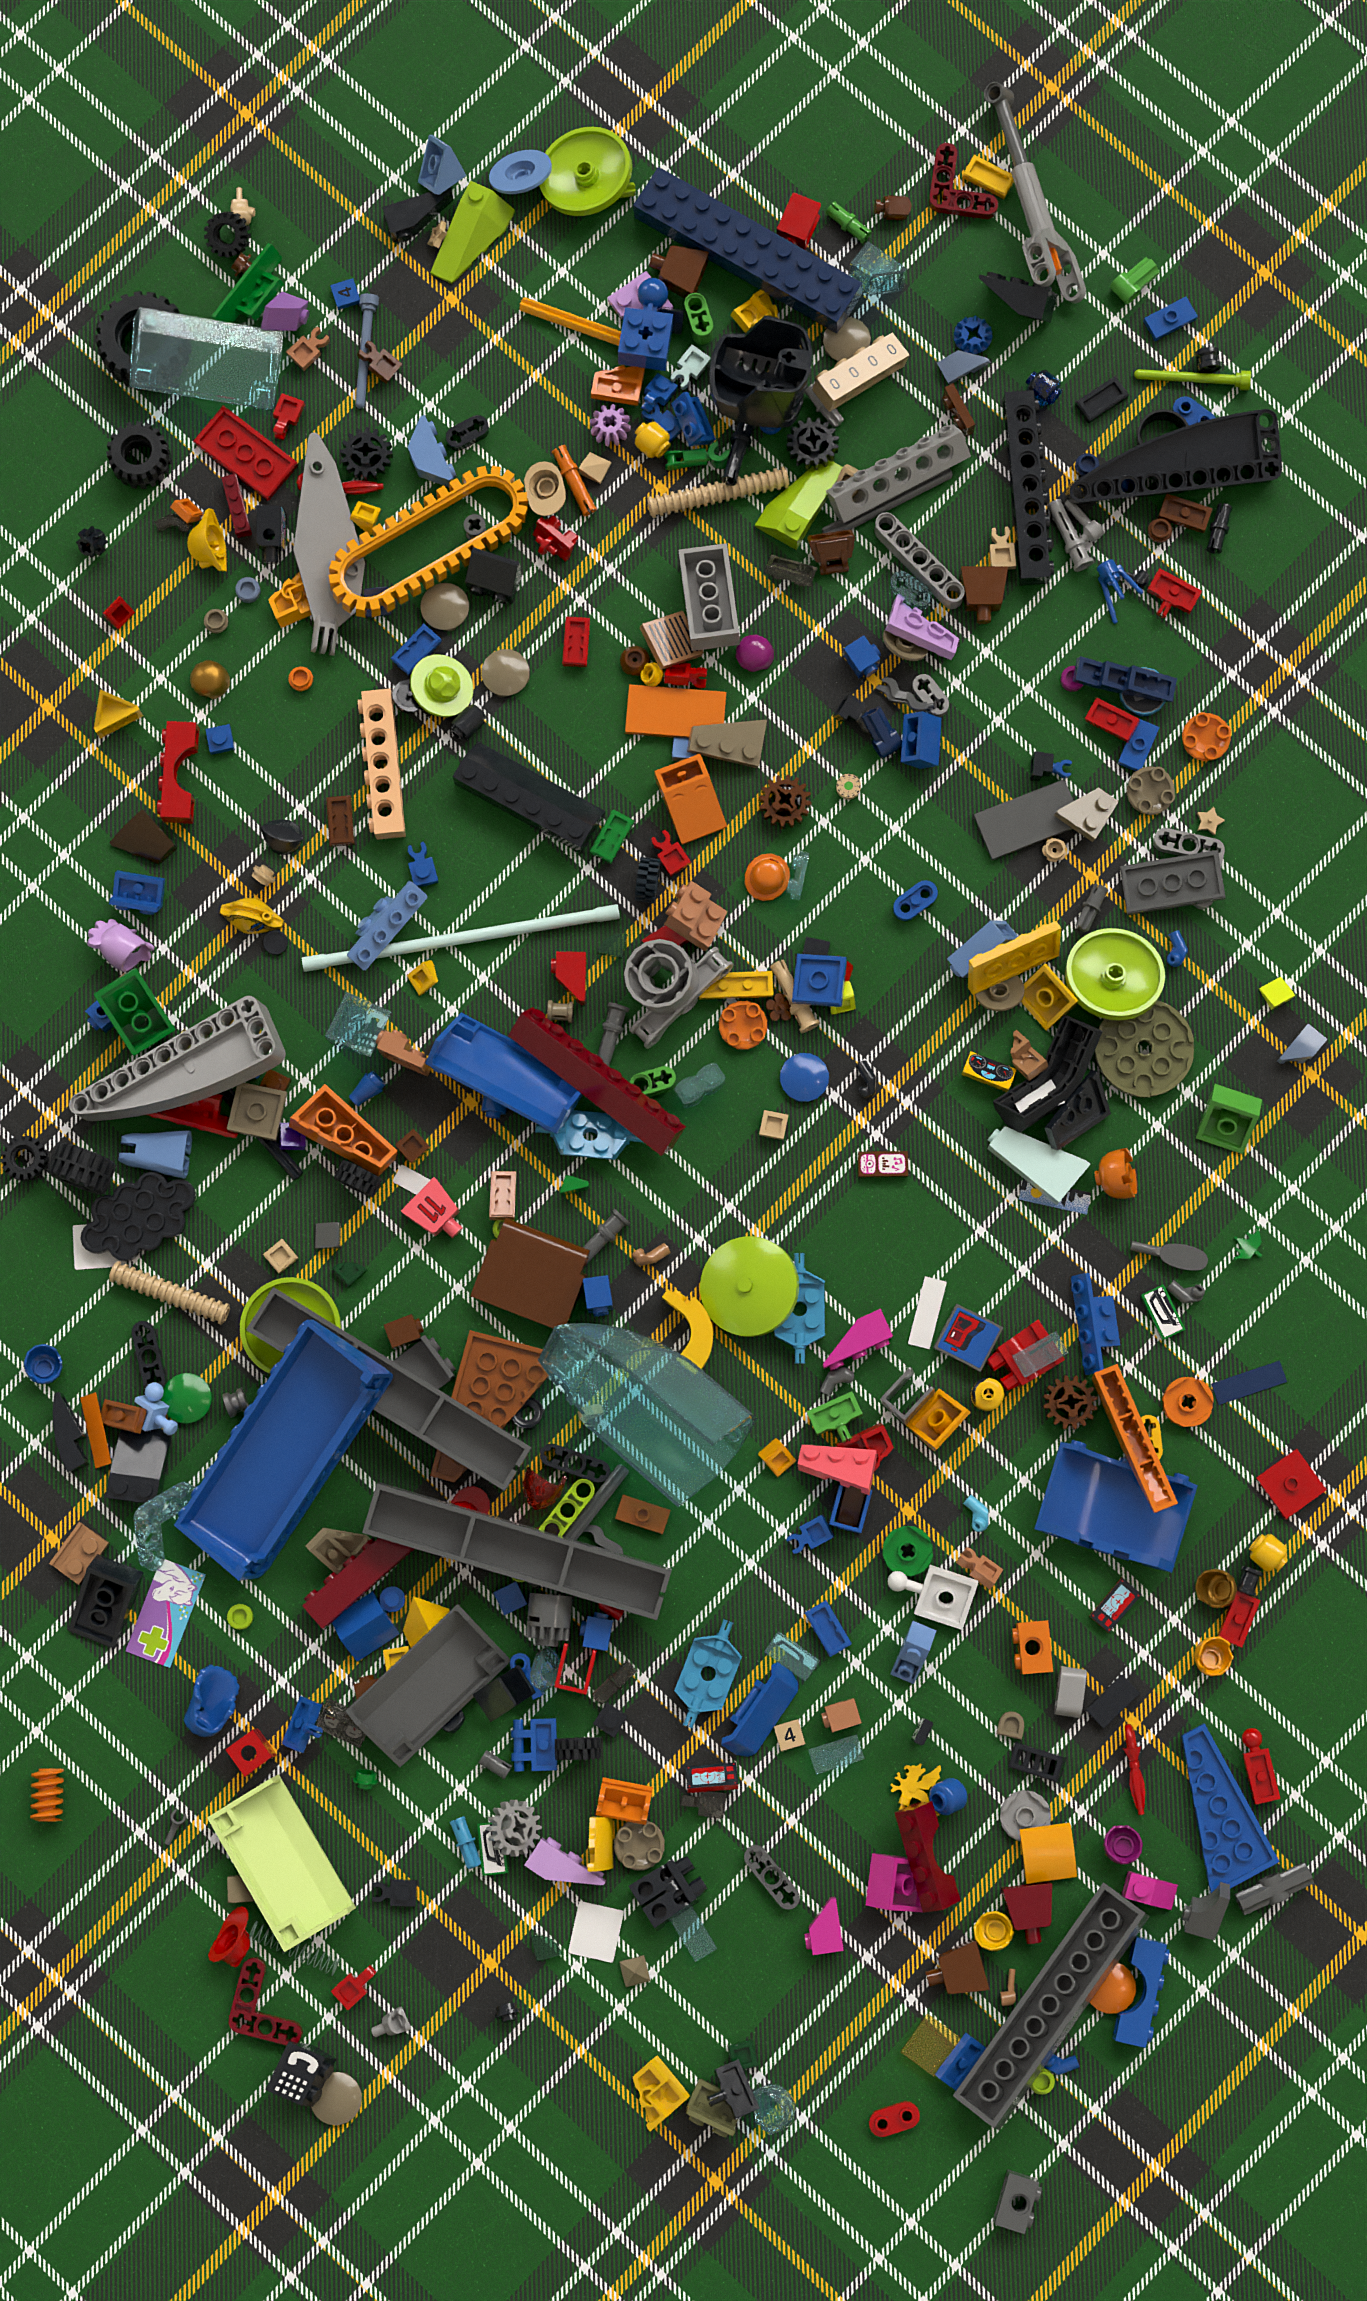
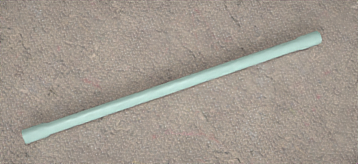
[302,904,620,972]

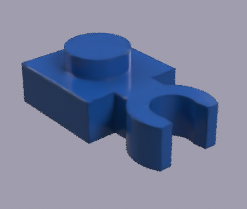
[642,404,682,443]
[408,842,439,888]
[786,1514,834,1554]

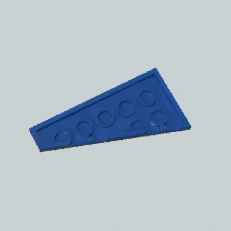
[1181,1723,1280,1893]

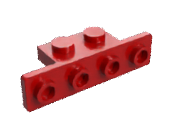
[146,1094,239,1138]

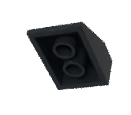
[106,1426,172,1506]
[68,1554,144,1649]

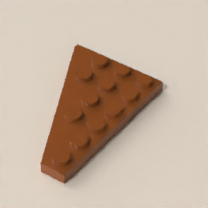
[430,1330,565,1483]

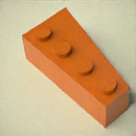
[289,1084,398,1176]

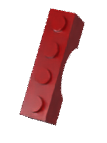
[157,721,200,824]

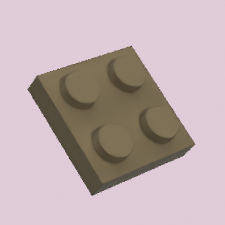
[227,1083,287,1141]

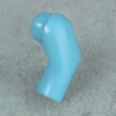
[963,1494,989,1532]

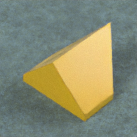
[94,689,143,739]
[403,1596,450,1648]

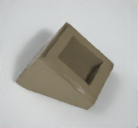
[227,1875,255,1903]

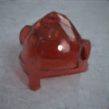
[522,1466,567,1510]

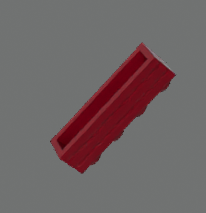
[221,474,252,538]

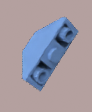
[408,415,457,488]

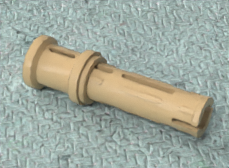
[770,960,820,1033]

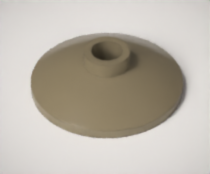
[883,628,928,661]
[975,975,1024,1011]

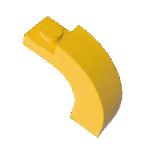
[662,1289,713,1376]

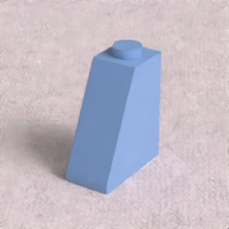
[947,920,1018,978]

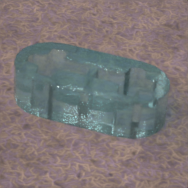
[890,571,932,610]

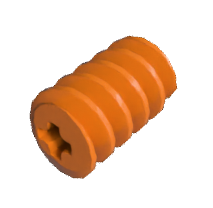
[30,1768,64,1821]

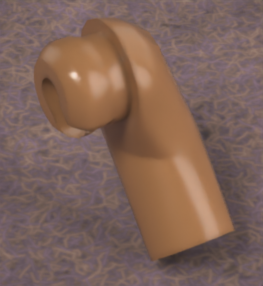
[632,1243,670,1266]

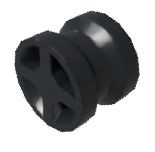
[1195,347,1221,373]

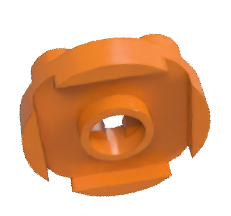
[1162,1377,1213,1427]

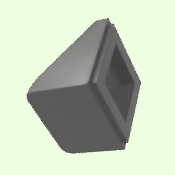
[315,1222,341,1249]

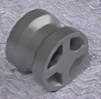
[222,1387,249,1418]

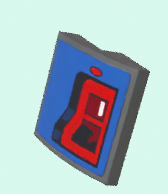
[933,1304,1003,1372]

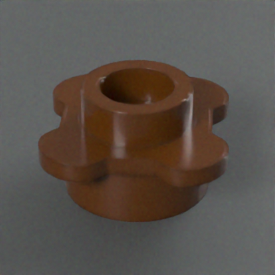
[231,252,252,277]

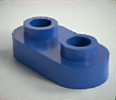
[1172,396,1215,425]
[893,880,938,921]

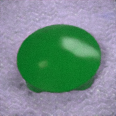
[161,1373,213,1424]

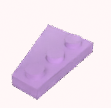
[885,594,959,660]

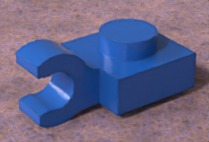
[641,373,678,413]

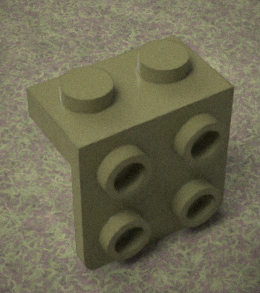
[686,2078,738,2138]

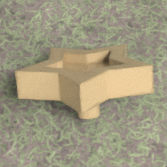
[427,220,447,248]
[1197,807,1225,835]

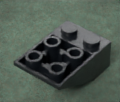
[979,272,1058,323]

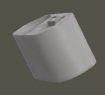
[1054,1666,1087,1718]

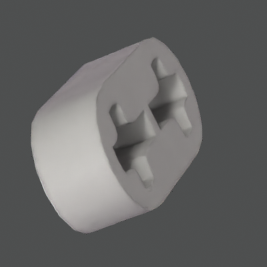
[912,674,949,717]

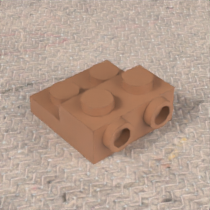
[664,881,728,951]
[376,1030,432,1077]

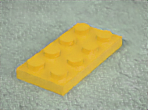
[968,921,1061,995]

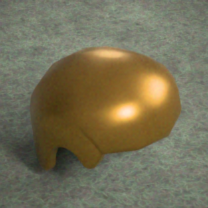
[190,660,230,699]
[1195,1569,1237,1608]

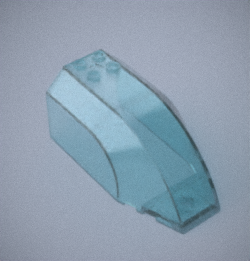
[538,1323,758,1507]

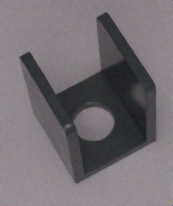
[473,1665,535,1723]

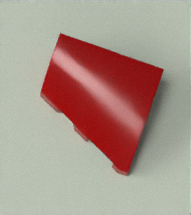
[835,1423,894,1472]

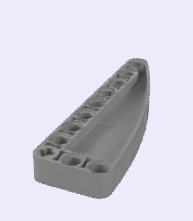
[69,996,286,1121]

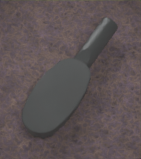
[1130,1241,1208,1271]

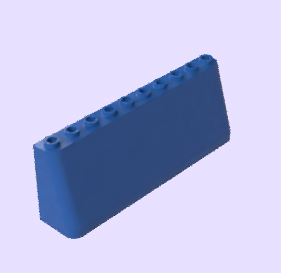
[174,1320,393,1581]

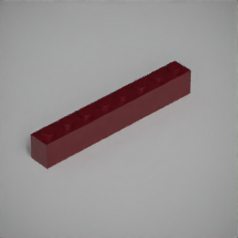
[508,1007,686,1156]

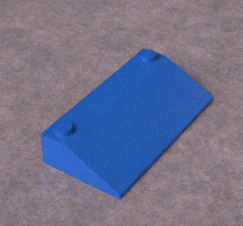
[425,1012,583,1134]

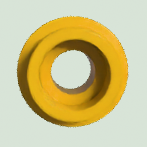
[640,662,663,687]

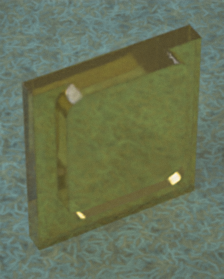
[900,2013,961,2077]

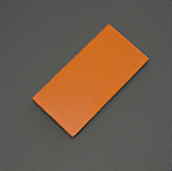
[625,684,726,738]

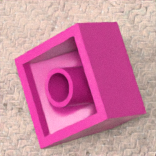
[866,1853,922,1912]

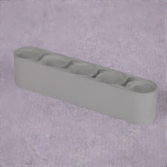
[874,512,965,609]

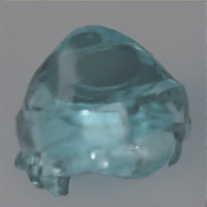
[753,2084,795,2135]

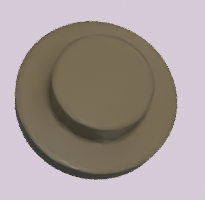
[204,609,229,633]

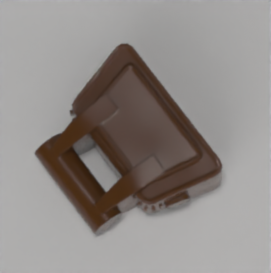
[807,530,855,575]

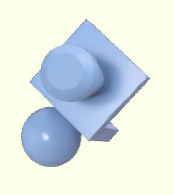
[134,1382,178,1435]

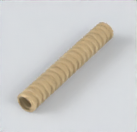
[647,466,789,518]

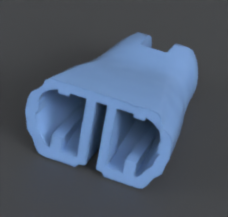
[118,1131,192,1179]

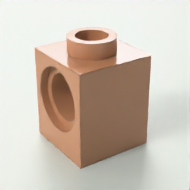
[821,1698,861,1732]

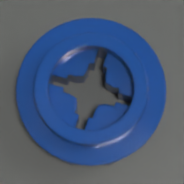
[954,315,992,354]

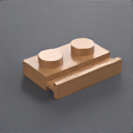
[49,1522,110,1585]

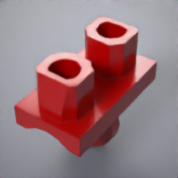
[533,515,578,562]

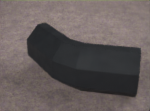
[993,1015,1103,1133]

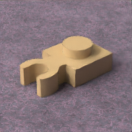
[989,527,1016,570]

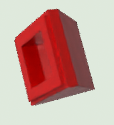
[103,596,135,630]

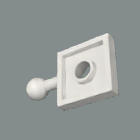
[888,1565,978,1630]

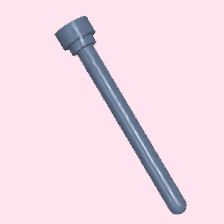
[355,293,379,409]

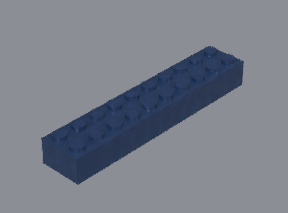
[633,167,862,333]

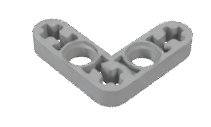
[1153,828,1225,909]

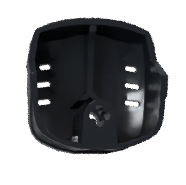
[709,315,812,428]

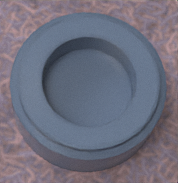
[236,577,261,603]

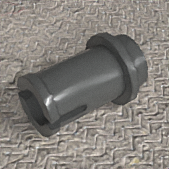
[478,1750,512,1780]

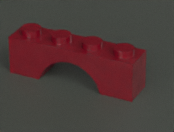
[894,1801,961,1913]

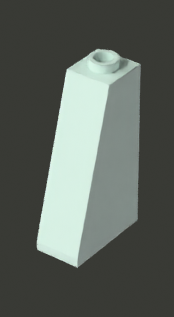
[987,1126,1090,1205]

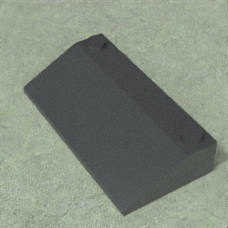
[345,1604,510,1767]

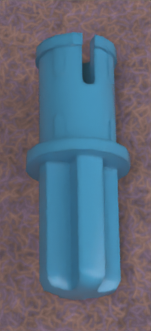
[449,1816,481,1869]

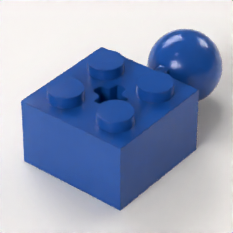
[618,278,673,371]

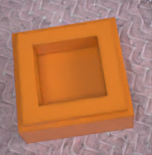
[170,498,204,523]

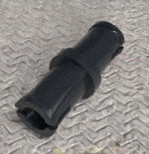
[1206,503,1232,554]

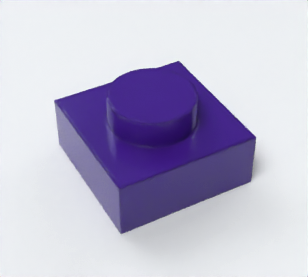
[279,1123,306,1150]

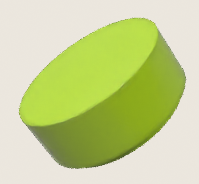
[227,1604,254,1630]

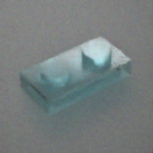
[808,1734,865,1775]

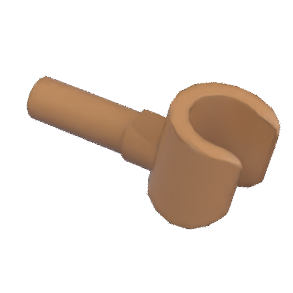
[1000,1969,1016,2006]

